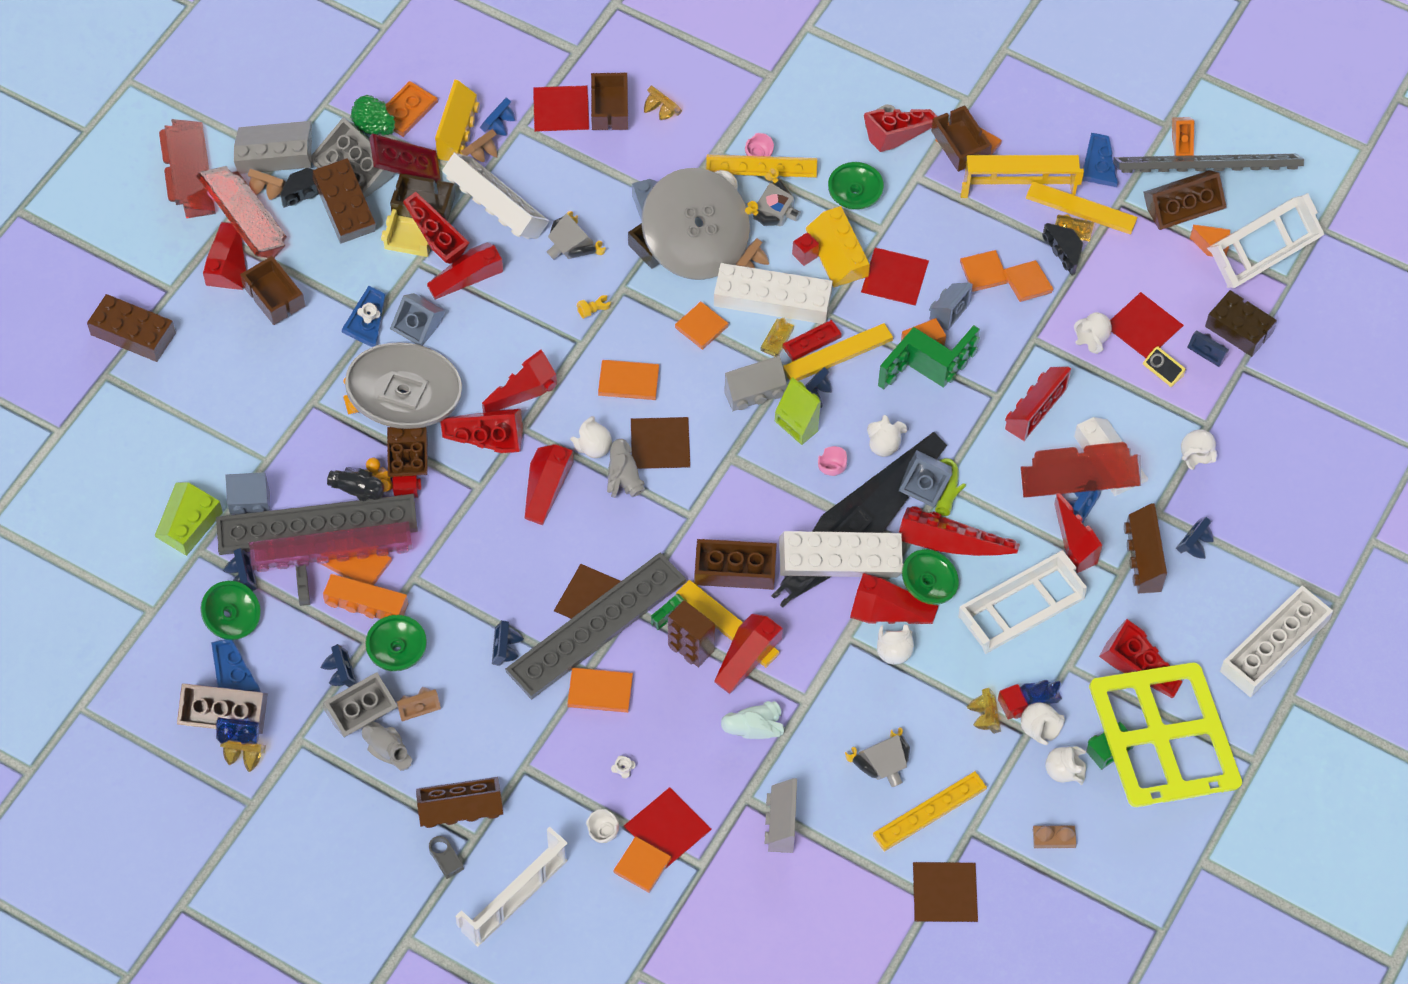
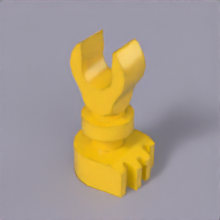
[576,295,611,319]

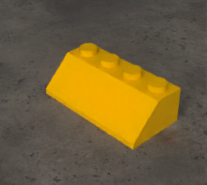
[435,79,480,161]
[806,206,870,288]

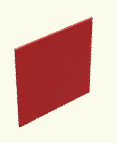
[533,85,589,132]
[861,247,929,306]
[1110,292,1184,358]
[624,787,712,869]

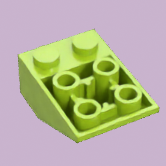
[774,377,821,445]

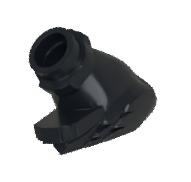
[327,467,384,502]

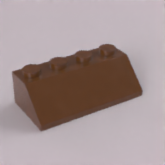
[1143,170,1227,230]
[1124,503,1167,594]
[416,777,504,828]

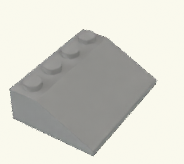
[311,117,395,198]
[234,121,312,174]

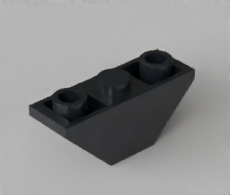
[280,168,319,208]
[1042,223,1083,276]

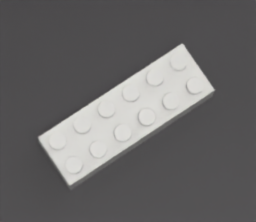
[442,153,549,239]
[714,263,833,324]
[779,531,903,578]
[1220,586,1333,698]

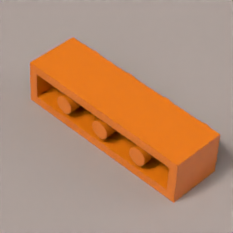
[323,574,408,619]

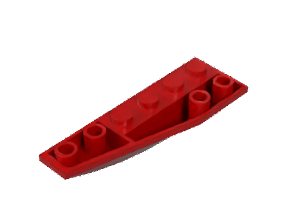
[899,506,1020,556]

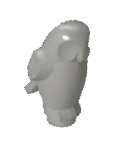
[607,439,645,498]
[361,722,413,771]

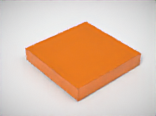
[960,250,1008,292]
[1002,260,1053,302]
[675,301,729,350]
[613,836,671,893]

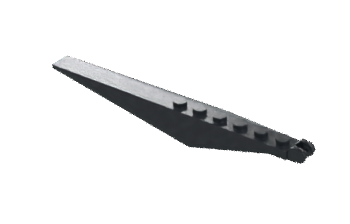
[771,432,947,608]

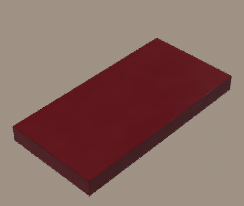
[369,134,441,184]

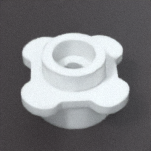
[357,303,380,324]
[611,755,636,779]

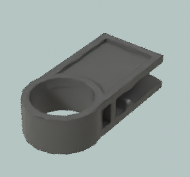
[295,564,310,606]
[429,836,464,879]

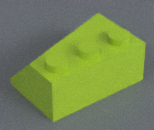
[155,482,223,556]

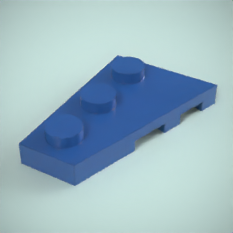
[1082,132,1118,187]
[342,285,385,347]
[211,640,261,692]

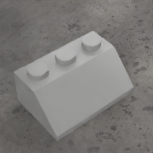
[724,356,787,412]
[323,672,398,738]
[764,778,797,853]

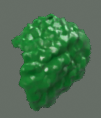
[350,95,395,136]

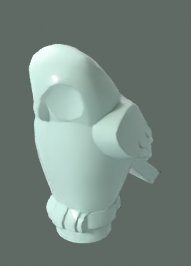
[721,701,784,739]

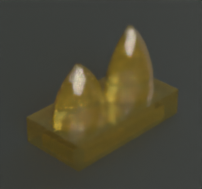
[644,85,682,120]
[1055,214,1094,242]
[760,318,794,357]
[967,688,1001,734]
[220,739,266,772]

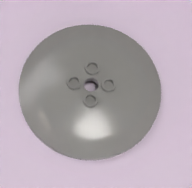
[642,168,750,280]
[345,342,462,429]

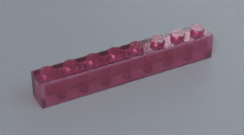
[249,522,413,572]

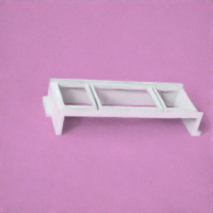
[1207,193,1325,289]
[958,550,1087,654]
[455,827,568,947]

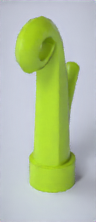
[935,458,966,516]

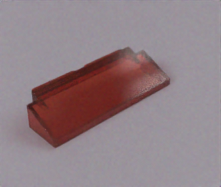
[159,119,216,219]
[197,166,287,258]
[1020,442,1141,498]

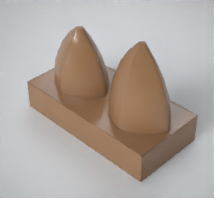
[461,129,497,162]
[248,169,286,200]
[735,238,769,268]
[396,687,441,721]
[1032,826,1076,848]

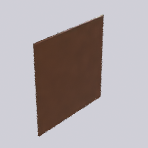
[631,417,690,469]
[554,563,621,619]
[913,862,978,922]

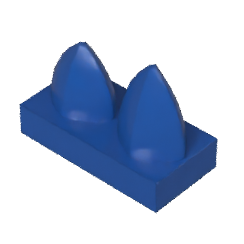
[480,97,515,136]
[1068,480,1101,523]

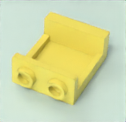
[381,209,431,257]

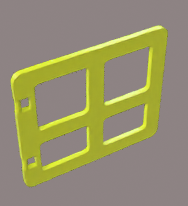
[1089,663,1242,807]

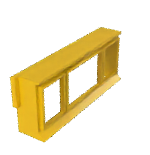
[960,155,1084,198]

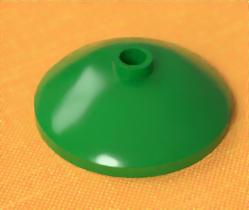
[828,162,884,210]
[902,549,959,605]
[200,581,261,640]
[365,615,427,671]

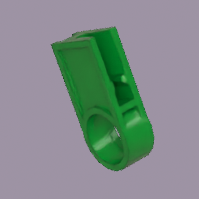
[651,594,687,630]

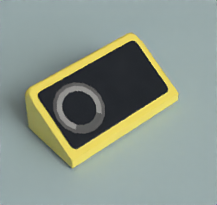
[1143,346,1186,387]

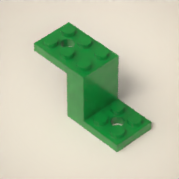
[878,325,980,390]

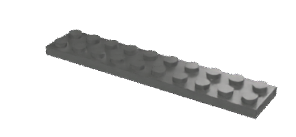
[1113,153,1304,173]
[216,494,418,555]
[505,552,686,700]

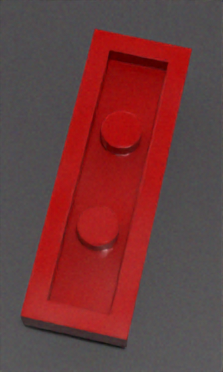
[783,320,842,362]

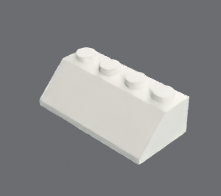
[1074,417,1148,496]

